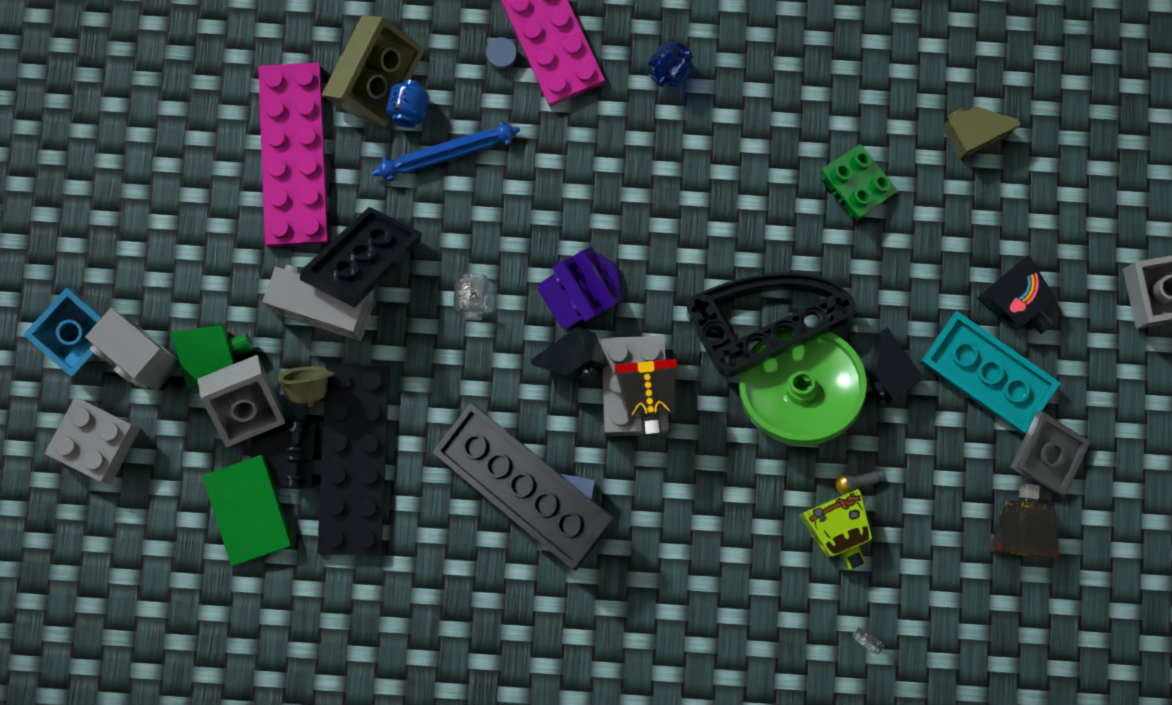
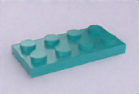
[919,311,1060,435]

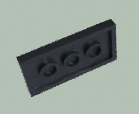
[300,207,422,308]

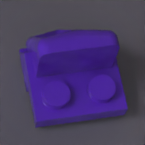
[538,247,624,329]

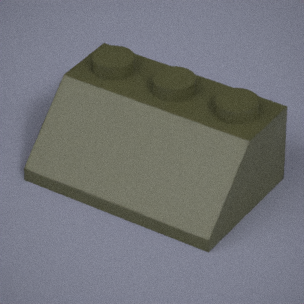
[322,15,425,129]

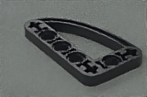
[687,273,855,377]

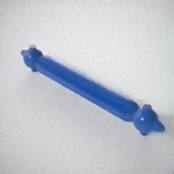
[372,121,520,182]

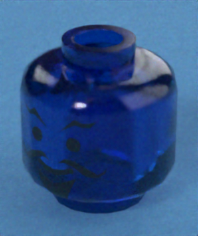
[648,41,693,87]

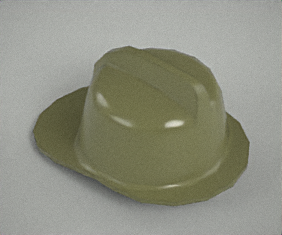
[277,366,335,408]

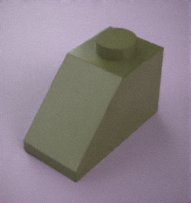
[942,106,1021,160]

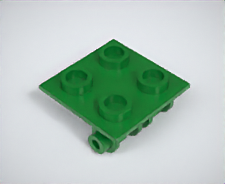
[819,144,898,222]

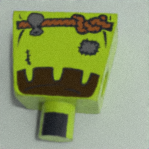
[799,489,872,570]

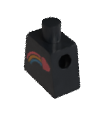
[977,255,1055,334]

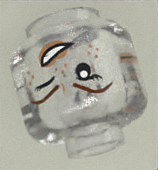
[453,274,494,320]

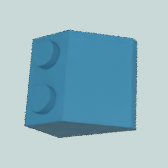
[23,287,103,377]

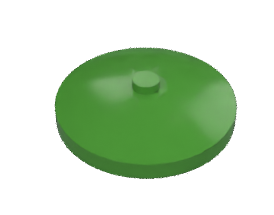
[739,327,867,446]

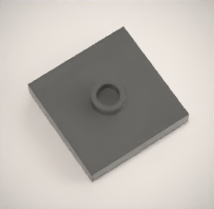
[1010,412,1091,497]

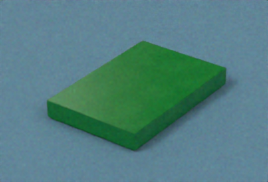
[202,455,293,566]

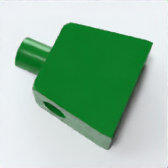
[171,325,252,394]

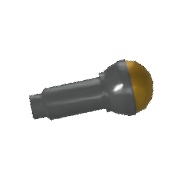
[836,471,884,495]

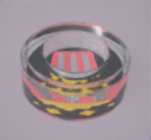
[852,626,885,655]

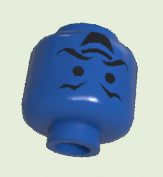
[386,80,430,128]

